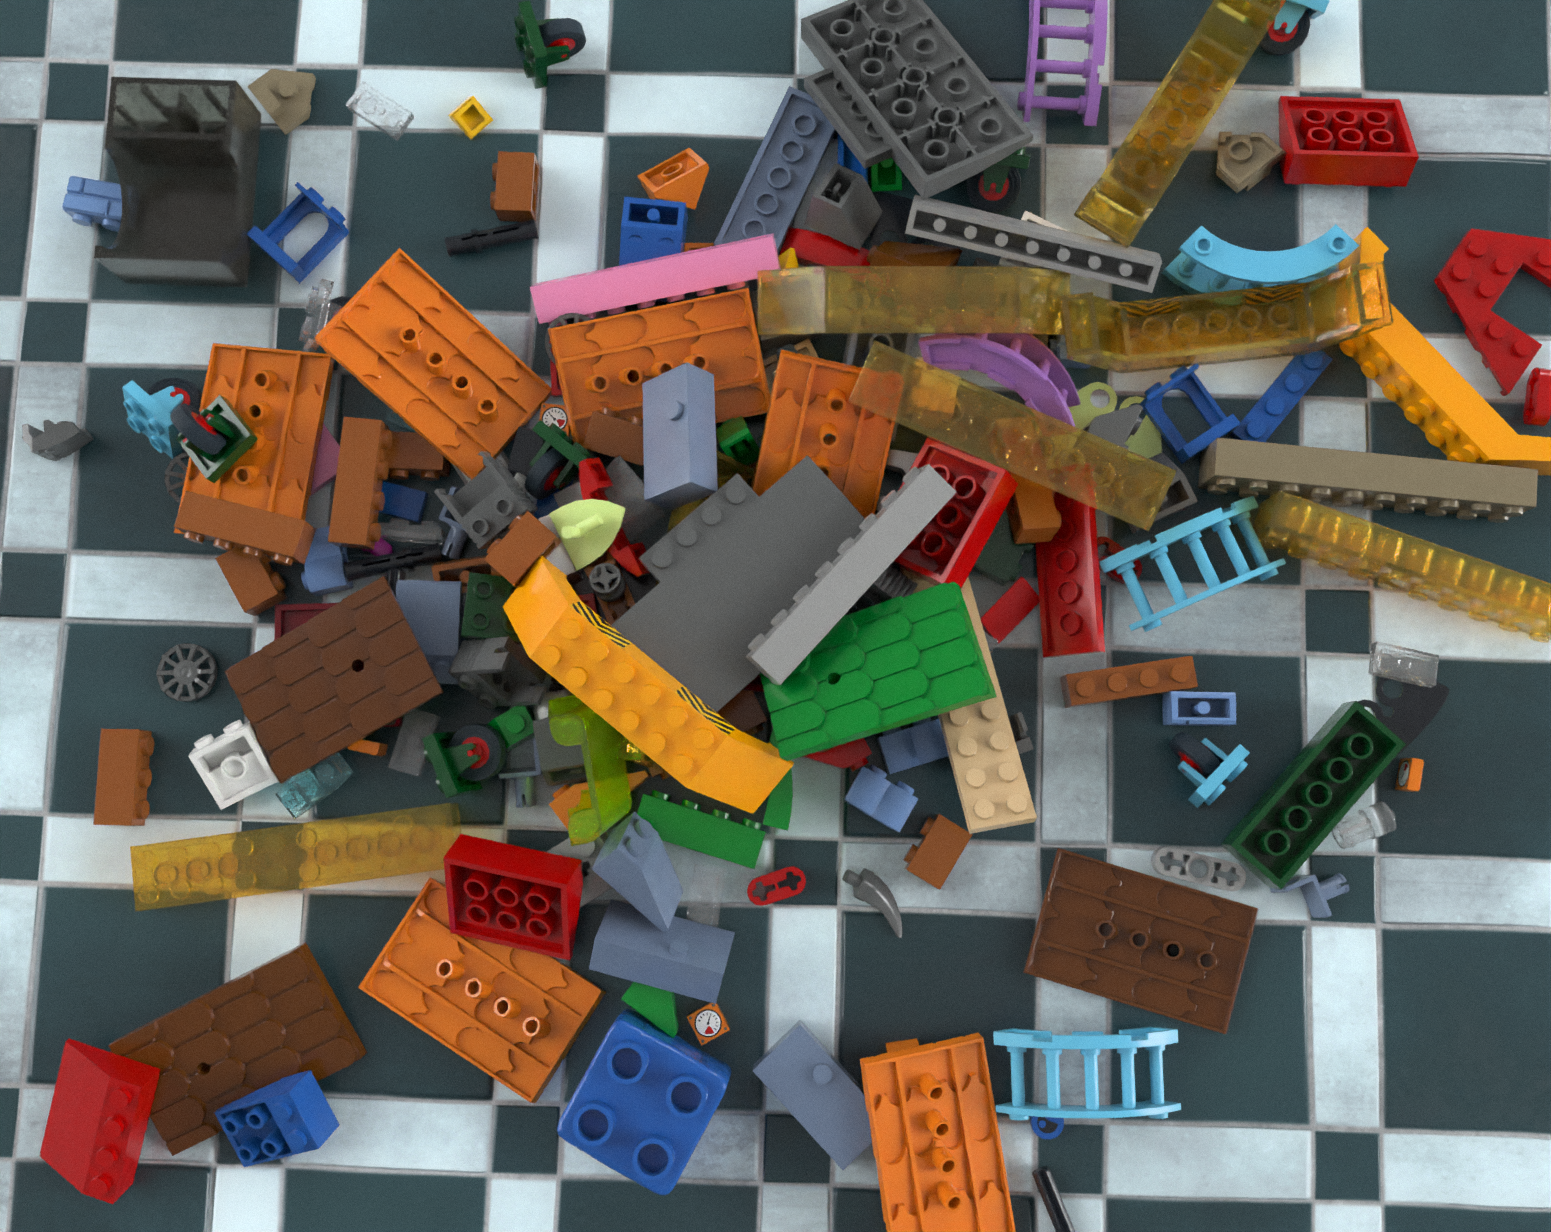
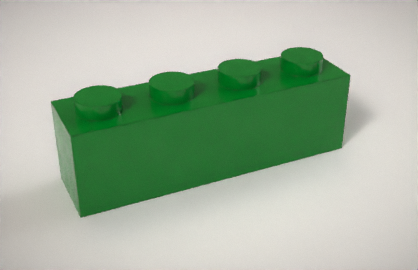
[637,790,766,869]

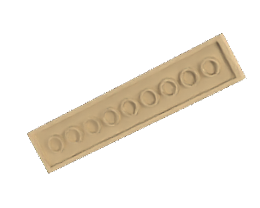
[899,567,1037,834]

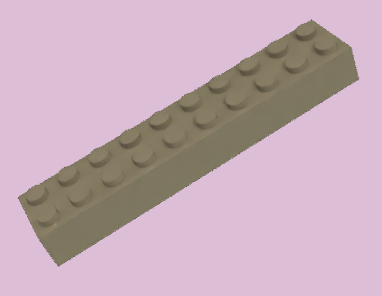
[1198,438,1538,523]

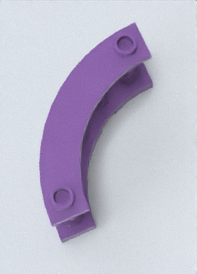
[1017,0,1108,126]
[918,312,1081,439]

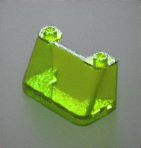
[548,695,632,846]

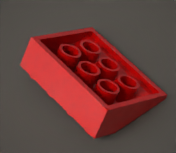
[1278,96,1419,187]
[892,438,1018,589]
[443,834,583,961]
[39,1038,161,1204]

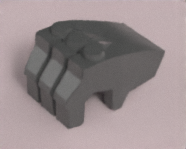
[22,420,93,461]

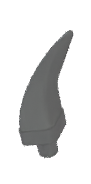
[842,868,902,938]

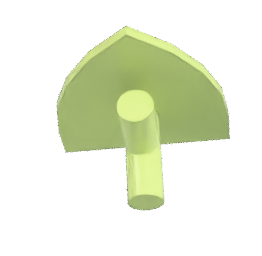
[549,499,625,571]

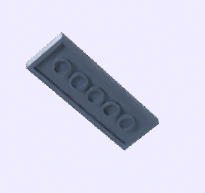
[714,86,836,253]

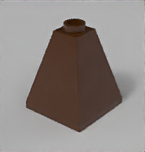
[867,241,963,327]

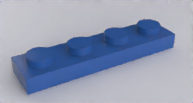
[1230,340,1333,442]

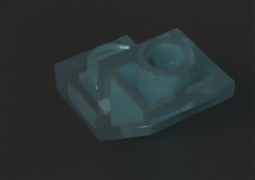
[275,752,354,819]

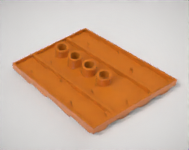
[314,248,552,480]
[548,288,770,446]
[174,343,335,534]
[751,350,904,519]
[358,878,606,1103]
[860,1033,1016,1232]

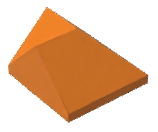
[637,148,709,210]

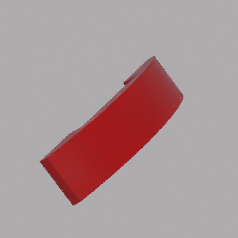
[779,228,890,297]
[579,457,650,577]

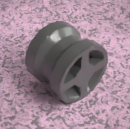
[589,563,626,602]

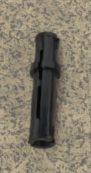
[445,219,539,257]
[343,543,442,582]

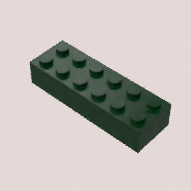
[1221,701,1406,889]

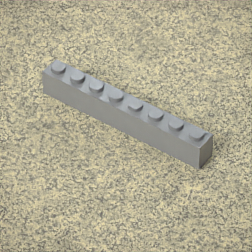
[905,195,1162,293]
[745,464,956,685]

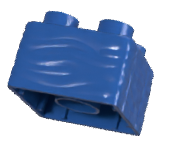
[557,1009,731,1196]

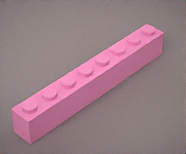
[530,233,781,326]

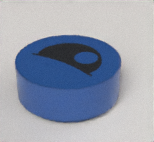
[1030,1116,1064,1139]

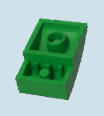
[763,729,793,831]

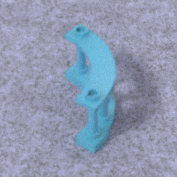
[1162,224,1359,307]
[1099,496,1286,632]
[993,1026,1181,1120]

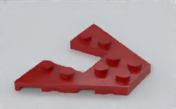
[1434,228,1551,396]

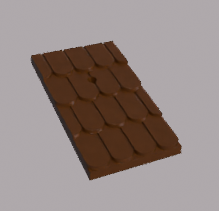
[225,576,444,784]
[1023,848,1259,1034]
[108,942,367,1156]

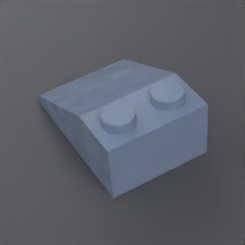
[396,580,466,684]
[592,811,683,933]

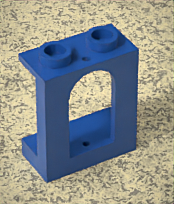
[247,182,350,284]
[1139,363,1241,464]

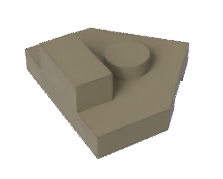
[247,69,316,135]
[1216,132,1285,193]

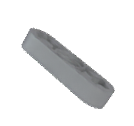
[1151,846,1246,891]

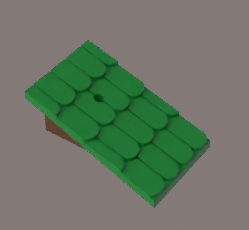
[760,582,997,761]

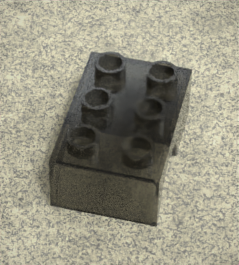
[94,77,262,288]

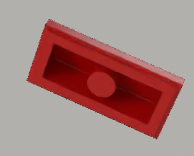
[980,576,1039,644]

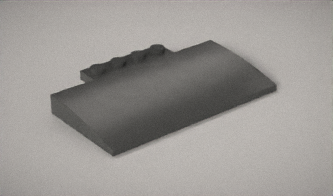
[801,0,1033,200]
[611,455,864,713]

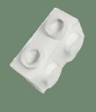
[188,720,279,810]

